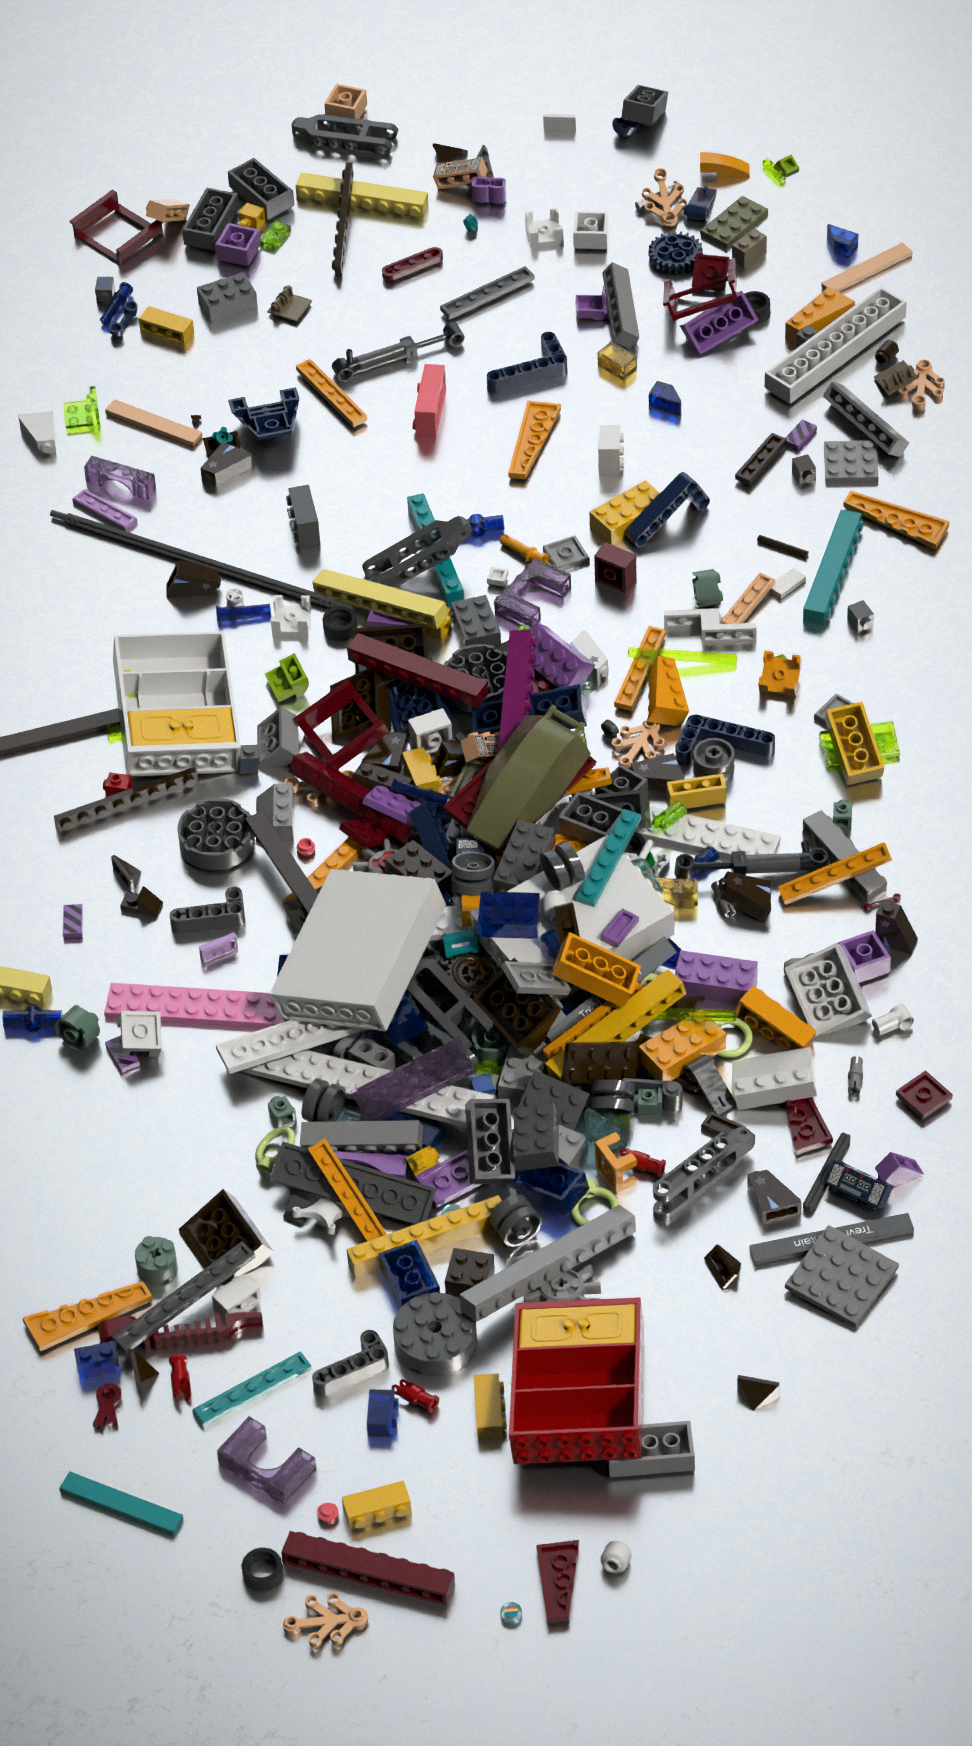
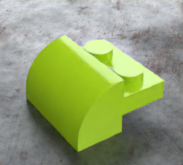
[264,653,309,702]

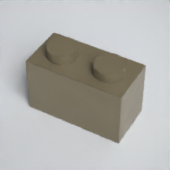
[732,228,767,268]

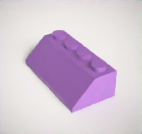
[679,290,759,355]

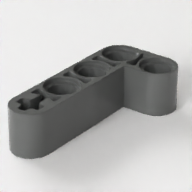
[169,887,246,934]
[312,1330,389,1397]

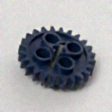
[648,231,703,273]

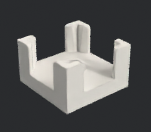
[525,207,564,249]
[271,595,311,637]
[117,1011,162,1057]

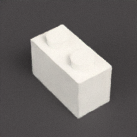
[212,1273,261,1318]

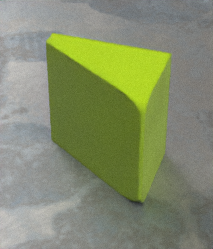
[775,154,800,175]

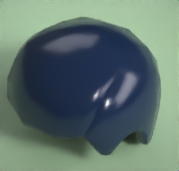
[612,117,639,137]

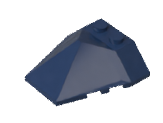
[228,387,300,440]

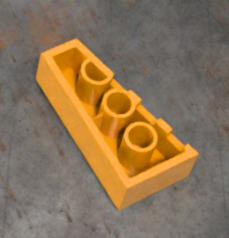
[785,287,856,344]
[647,656,690,727]
[733,986,817,1051]

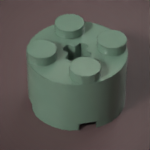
[692,569,724,608]
[54,1005,100,1052]
[472,1025,511,1066]
[135,1236,178,1285]

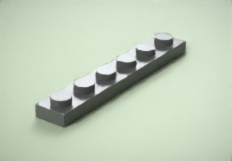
[440,266,535,320]

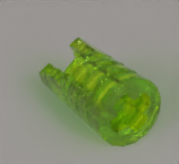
[651,801,687,831]

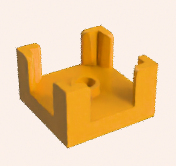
[758,650,802,698]
[595,1132,637,1194]

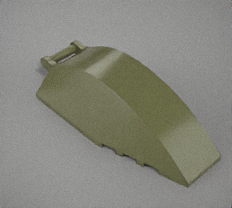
[466,705,591,852]

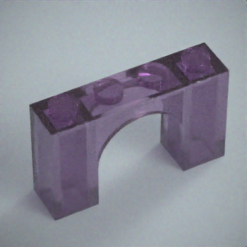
[493,558,571,629]
[217,1416,316,1504]

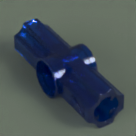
[462,514,505,537]
[2,1006,63,1032]

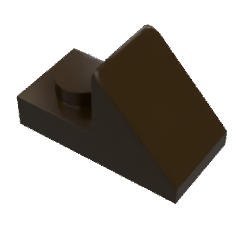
[120,886,163,918]
[553,902,580,944]

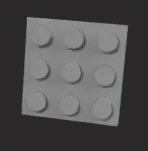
[823,440,879,483]

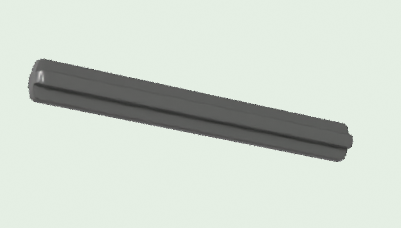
[803,1132,851,1212]

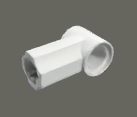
[872,1004,914,1035]

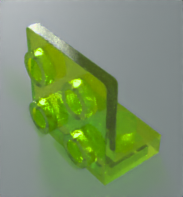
[63,386,100,429]

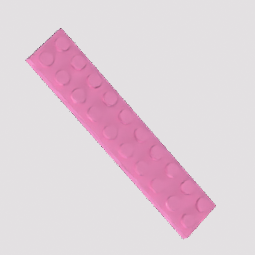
[104,982,289,1028]

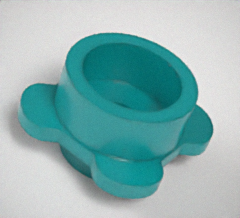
[463,214,478,231]
[212,426,233,446]

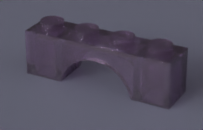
[84,455,156,500]

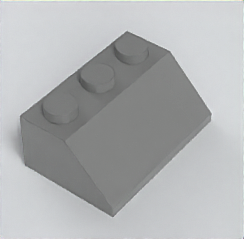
[257,706,299,768]
[256,783,294,842]

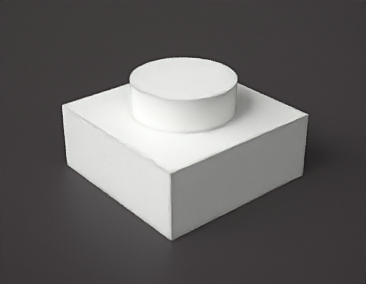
[487,566,509,586]

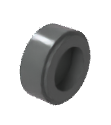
[601,719,619,738]

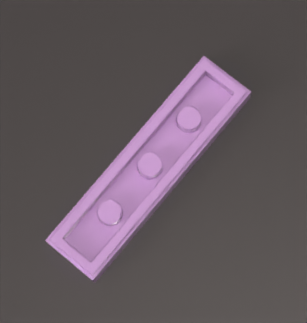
[72,489,138,531]

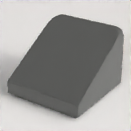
[283,1195,310,1225]

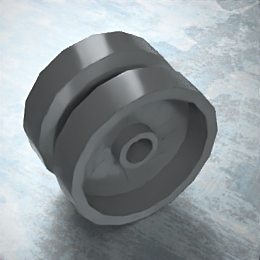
[693,738,735,783]
[539,841,585,891]
[451,852,495,896]
[301,1078,346,1122]
[590,1080,635,1114]
[489,1194,542,1247]

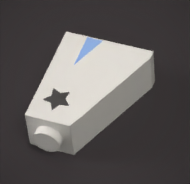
[569,630,609,682]

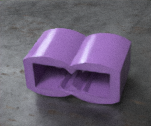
[472,176,507,204]

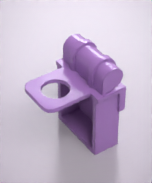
[575,285,609,320]

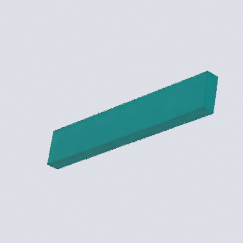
[192,1351,312,1428]
[59,1471,183,1535]

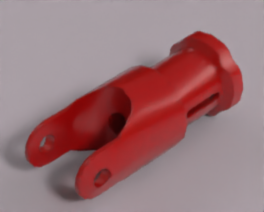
[620,1148,666,1177]
[169,1354,191,1402]
[391,1379,440,1413]

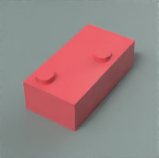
[412,364,447,438]

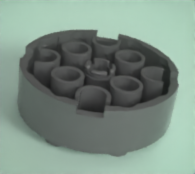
[444,644,507,713]
[177,798,255,870]
[393,1292,477,1376]

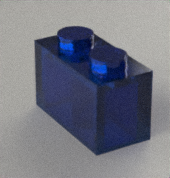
[74,1340,121,1380]
[366,1389,399,1437]

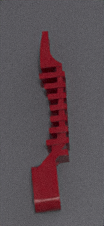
[98,1312,263,1351]

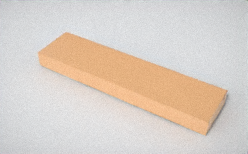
[720,572,775,624]

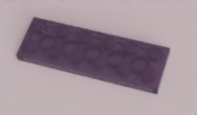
[352,1037,477,1121]

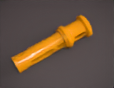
[500,534,549,569]

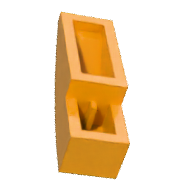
[700,152,750,178]

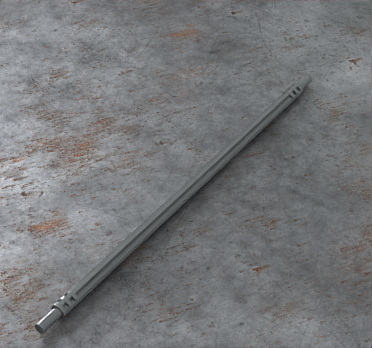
[50,509,354,610]

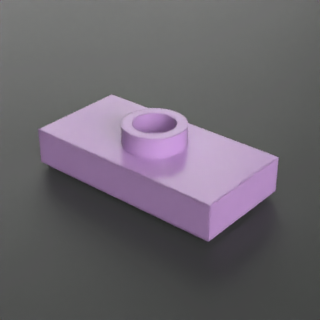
[199,932,238,963]

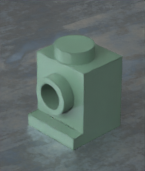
[833,799,853,830]
[634,1087,663,1115]
[268,1095,297,1127]

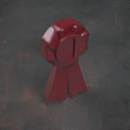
[93,1383,122,1429]

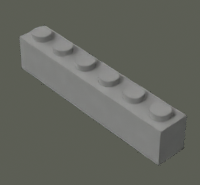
[602,262,640,349]
[823,382,910,457]
[802,810,888,903]
[300,1120,423,1153]

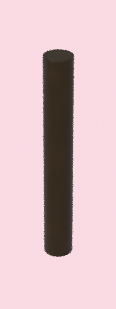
[757,534,809,558]

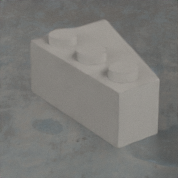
[554,1125,588,1179]

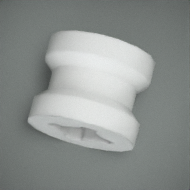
[225,588,245,611]

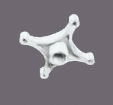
[292,1196,351,1235]

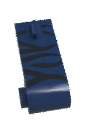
[683,186,717,221]

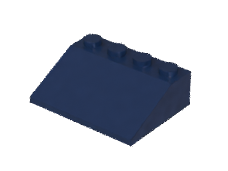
[389,658,453,736]

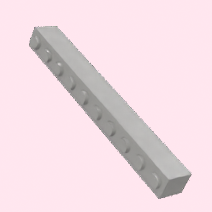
[460,1205,636,1322]

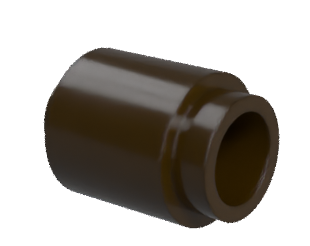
[875,340,899,365]

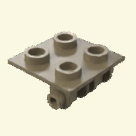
[267,285,313,322]
[874,360,918,395]

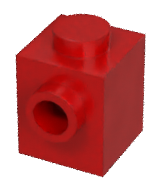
[103,772,133,797]

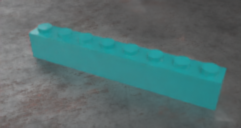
[407,493,464,608]
[803,509,864,625]

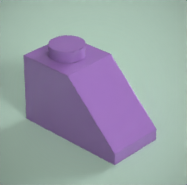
[874,1152,924,1186]

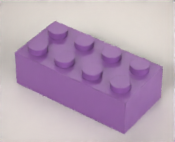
[531,623,595,688]
[675,950,758,1004]

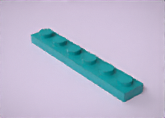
[576,809,641,907]

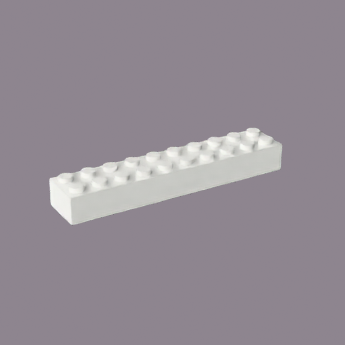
[764,286,907,404]

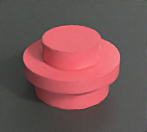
[296,838,315,856]
[317,1502,339,1524]

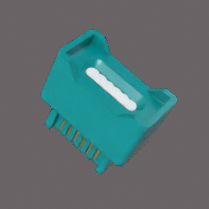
[441,929,479,958]

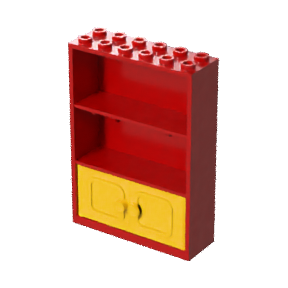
[509,1297,645,1464]

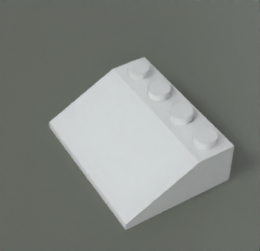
[785,942,873,1038]
[732,1047,817,1110]

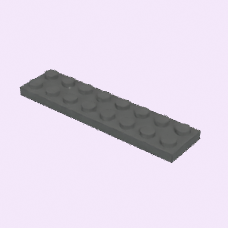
[270,1141,437,1225]

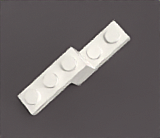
[664,608,757,643]

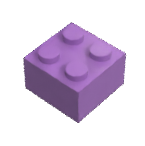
[215,223,261,266]
[838,930,891,983]

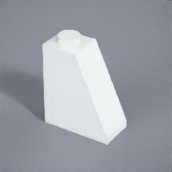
[18,411,56,454]

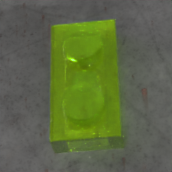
[260,221,291,251]
[475,1059,502,1074]

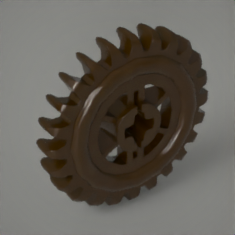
[445,951,501,998]

